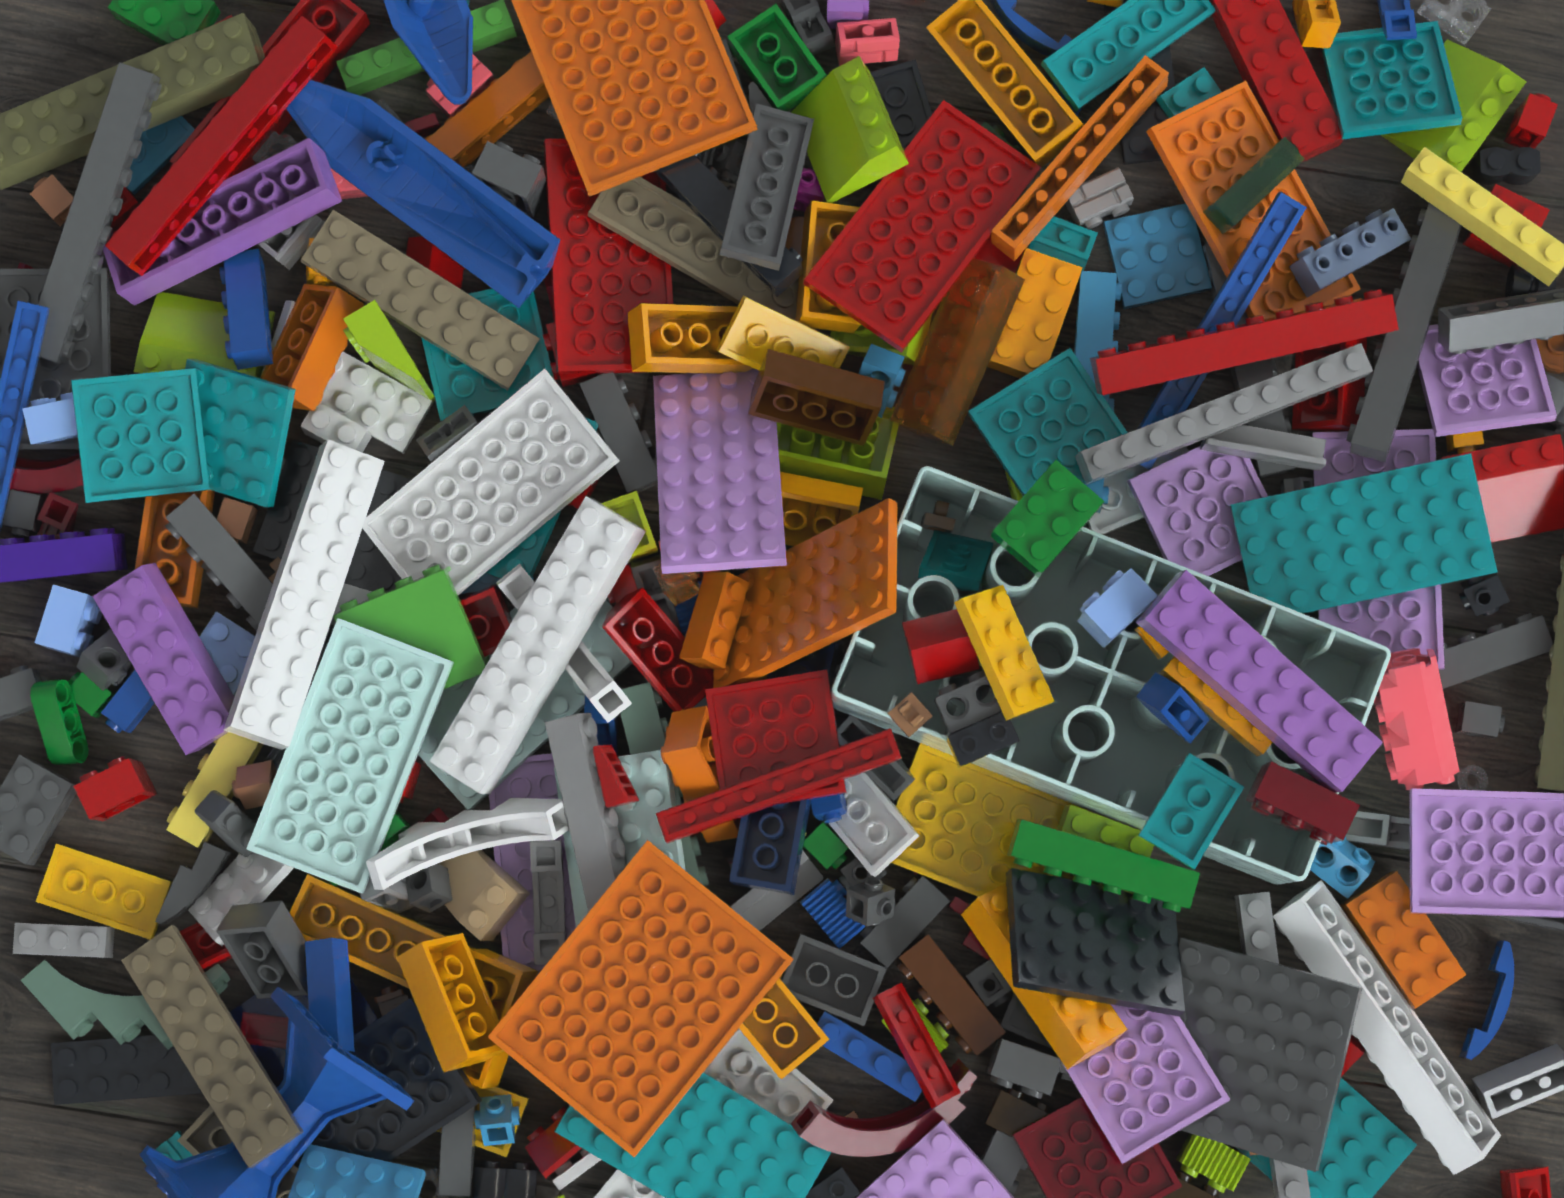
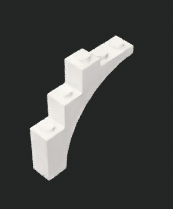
[366,798,569,890]

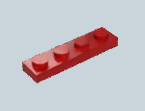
[873,982,961,1108]

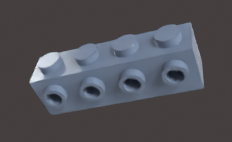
[1289,208,1411,297]

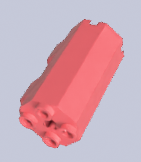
[1374,648,1460,790]

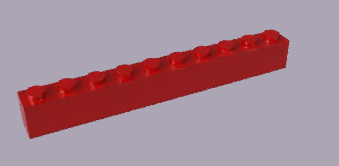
[105,16,338,276]
[1090,289,1399,395]

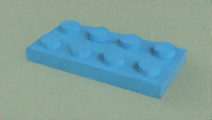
[288,1144,426,1198]

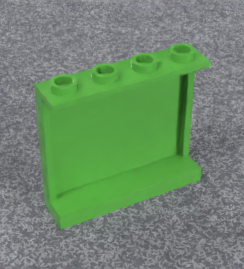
[333,564,490,689]

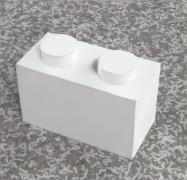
[300,403,372,453]

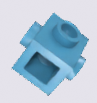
[474,1094,520,1146]

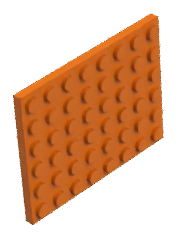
[511,0,758,197]
[488,840,794,1158]

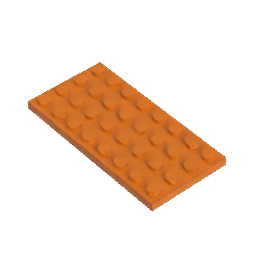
[1146,81,1361,319]
[713,498,898,688]

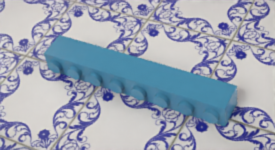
[1074,271,1122,513]

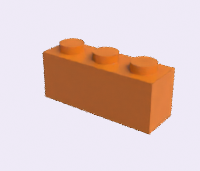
[679,572,749,669]

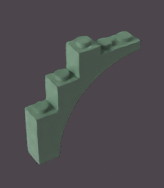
[21,960,231,1050]

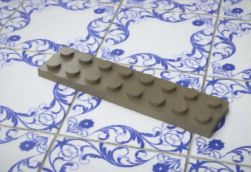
[587,177,799,320]
[301,210,540,391]
[121,925,304,1168]

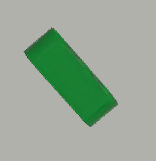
[30,679,89,765]

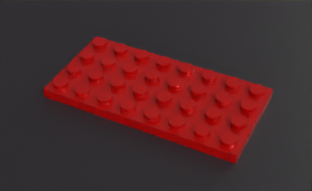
[803,100,1041,353]
[543,139,673,374]

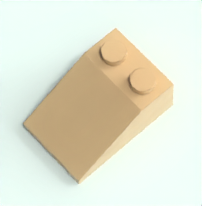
[439,850,530,941]

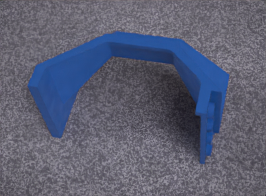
[139,987,414,1198]

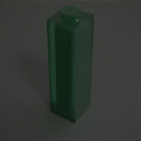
[1203,137,1304,234]

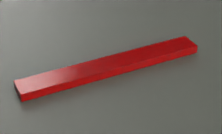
[656,728,902,844]

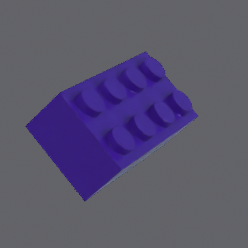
[0,528,128,583]

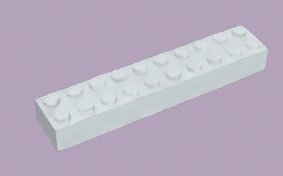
[223,440,385,750]
[429,496,646,794]
[1273,880,1501,1175]

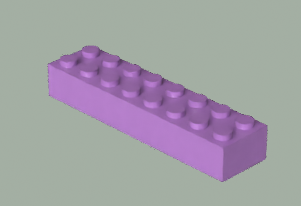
[103,138,342,306]
[1136,570,1383,793]

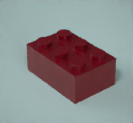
[1245,761,1360,845]

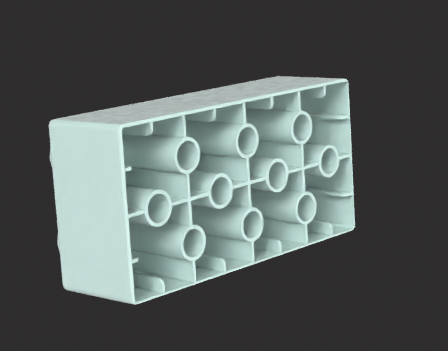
[831,466,1391,885]

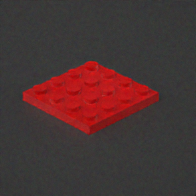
[705,670,847,804]

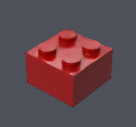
[1463,184,1550,267]
[73,756,157,822]

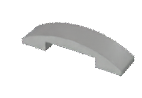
[530,840,566,965]

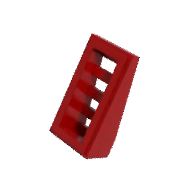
[592,745,639,808]

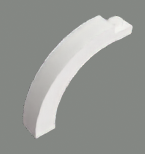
[496,564,632,723]

